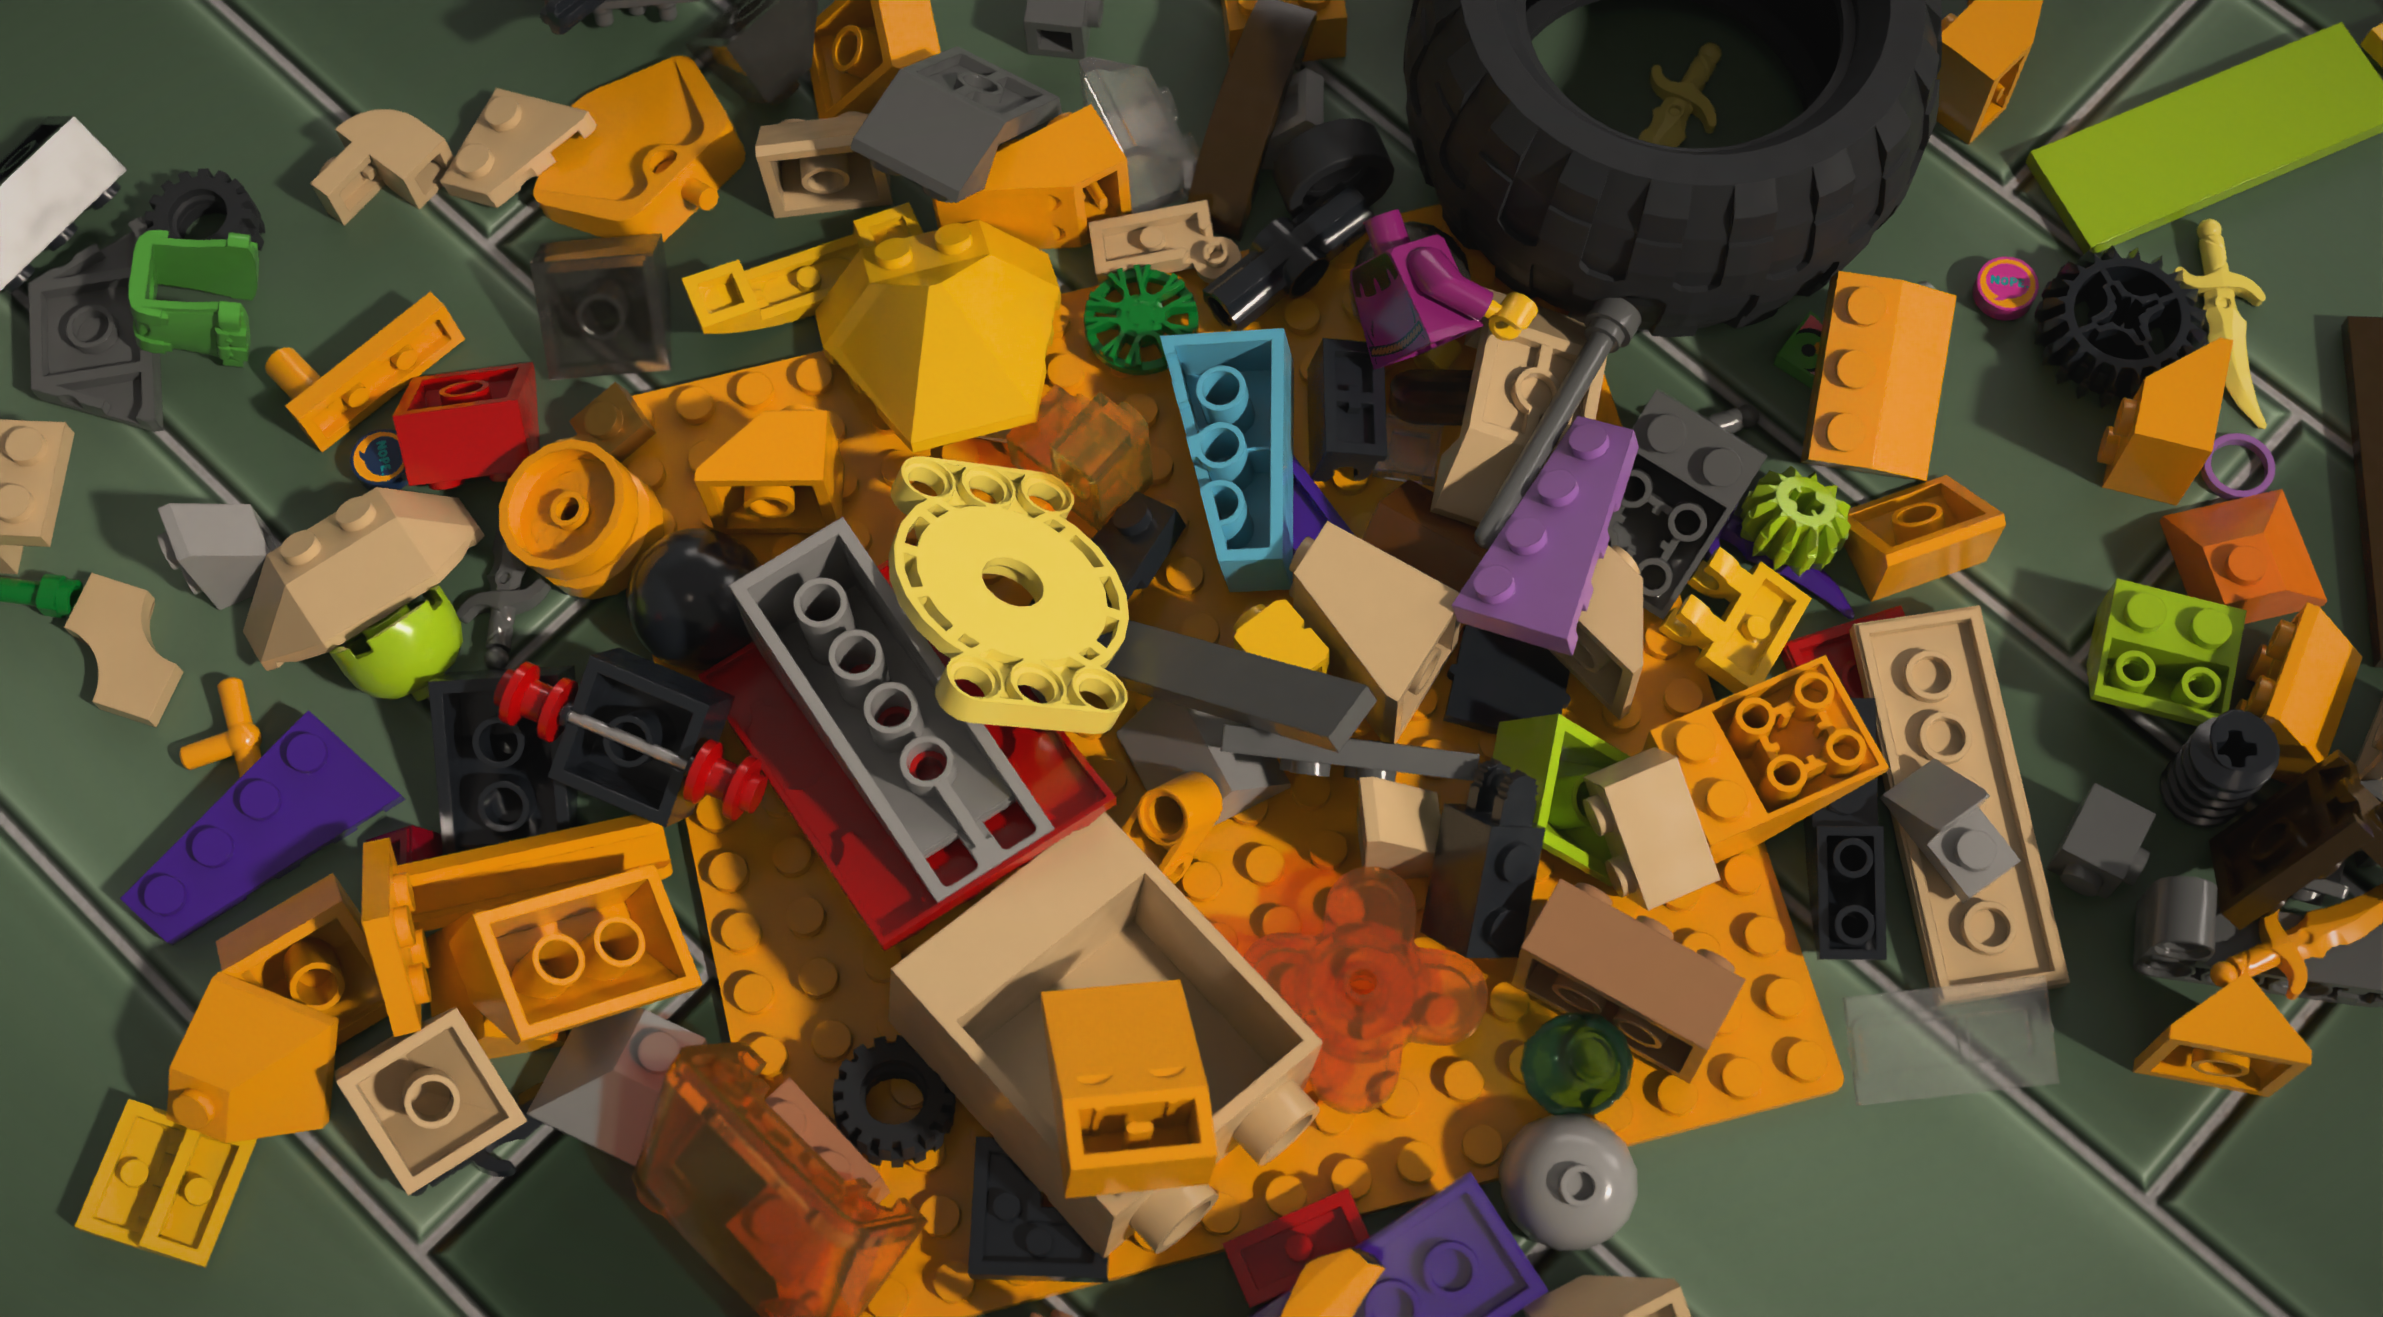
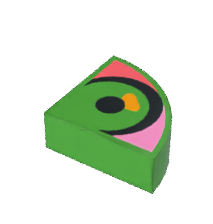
[1773,311,1823,389]

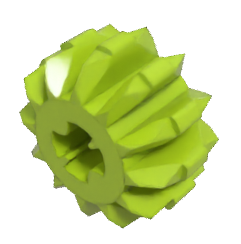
[1740,466,1851,576]

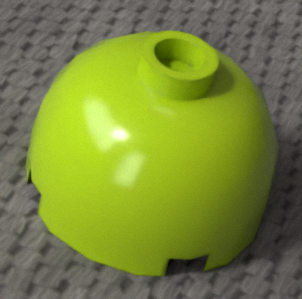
[329,584,463,701]

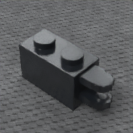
[1420,758,1546,958]

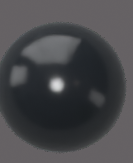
[626,528,761,670]

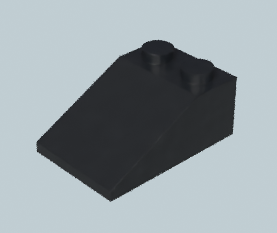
[428,666,578,856]

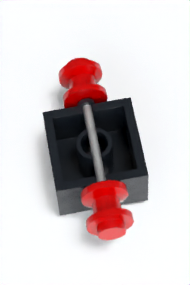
[494,647,768,827]

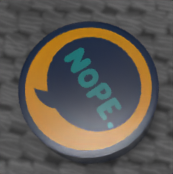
[350,429,408,491]

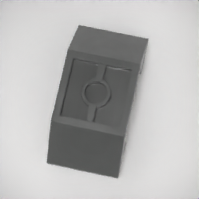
[850,46,1062,203]

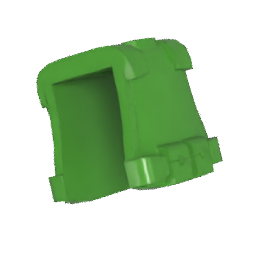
[128,230,259,368]

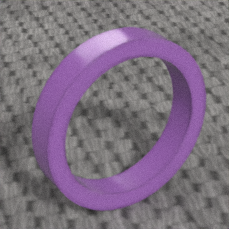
[2201,433,2275,501]

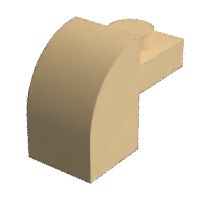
[310,109,454,226]

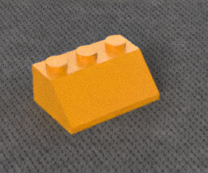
[1800,271,1957,482]
[448,864,703,1045]

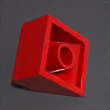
[393,362,540,490]

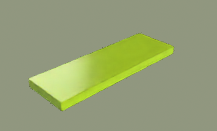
[2025,22,2383,254]

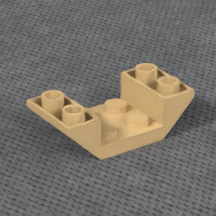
[1430,287,1608,527]

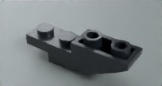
[1804,698,1887,960]

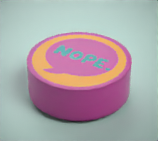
[1973,257,2039,321]

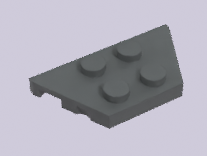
[28,216,163,432]
[1220,724,1480,782]

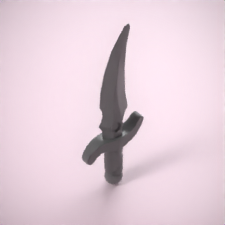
[457,526,551,670]

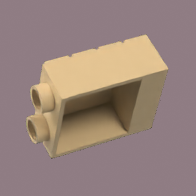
[888,812,1323,1259]

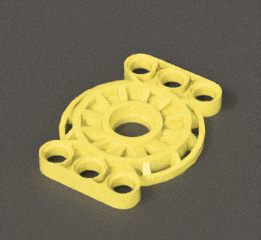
[888,456,1129,734]

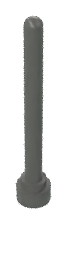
[1474,298,1641,549]

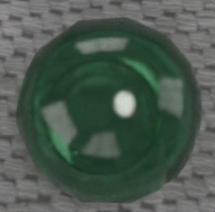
[1520,1011,1634,1115]

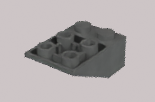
[1607,388,1767,620]

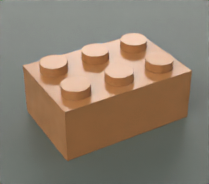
[1511,879,1746,1084]

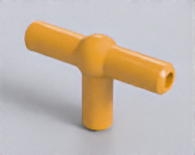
[179,677,262,778]

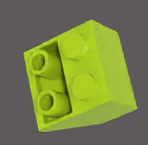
[2086,578,2247,726]

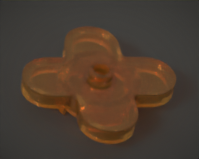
[1243,866,1488,1114]

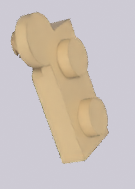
[1088,200,1242,285]

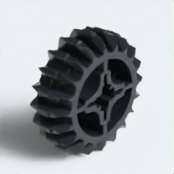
[2034,245,2207,408]

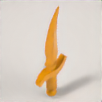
[2210,883,2383,1000]

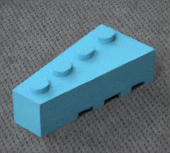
[1160,328,1294,593]

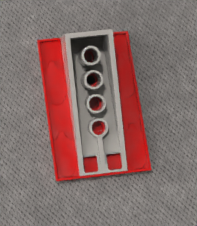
[697,517,1117,952]

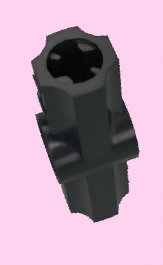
[1203,182,1375,331]

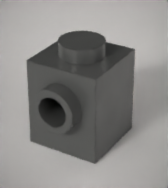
[1023,0,1104,60]
[2046,783,2156,900]

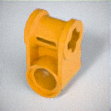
[1121,771,1222,885]

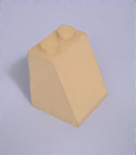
[1289,521,1460,743]

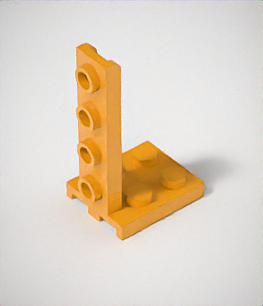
[361,814,673,1037]

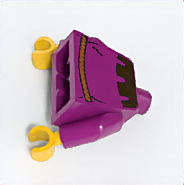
[1349,209,1538,371]

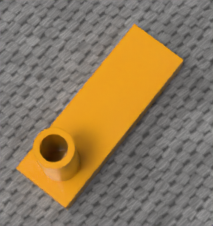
[265,291,465,453]

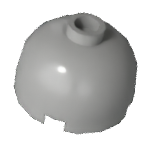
[1499,1113,1638,1251]

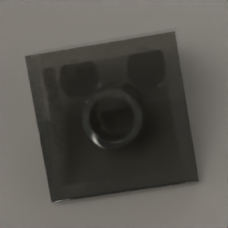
[530,233,672,380]

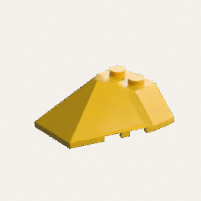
[814,220,1062,453]

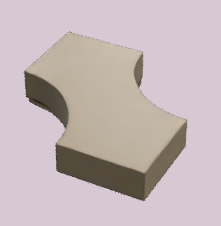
[64,573,184,727]

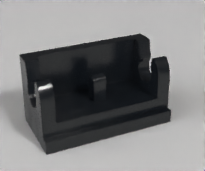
[1307,338,1388,482]

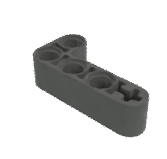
[2133,876,2383,1007]

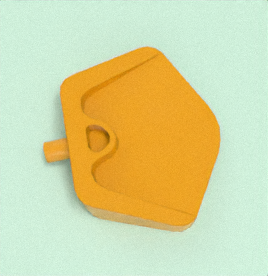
[533,55,746,251]

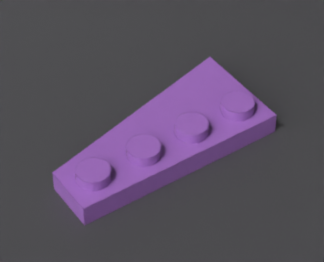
[1452,416,1639,656]

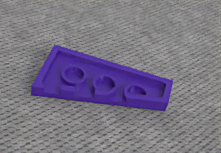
[120,710,406,945]

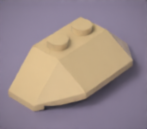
[243,487,485,671]

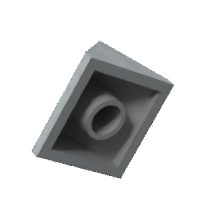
[1116,698,1291,826]

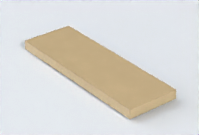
[1849,605,2070,1007]

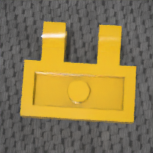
[1658,547,1812,694]

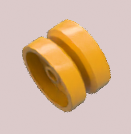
[499,439,664,600]

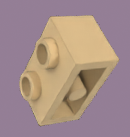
[1583,747,1721,911]

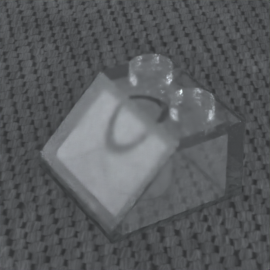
[1078,56,1200,214]

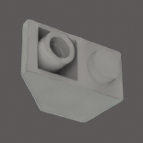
[157,503,277,611]

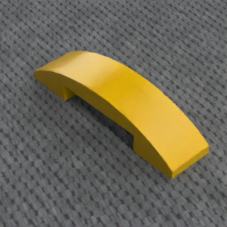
[681,202,923,334]

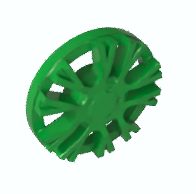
[1084,264,1199,375]

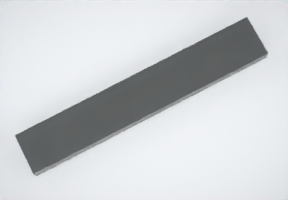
[1101,620,1377,753]

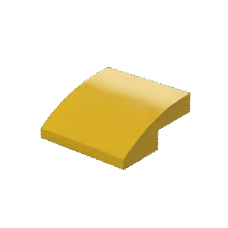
[74,1098,258,1268]

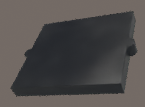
[1443,625,1571,735]

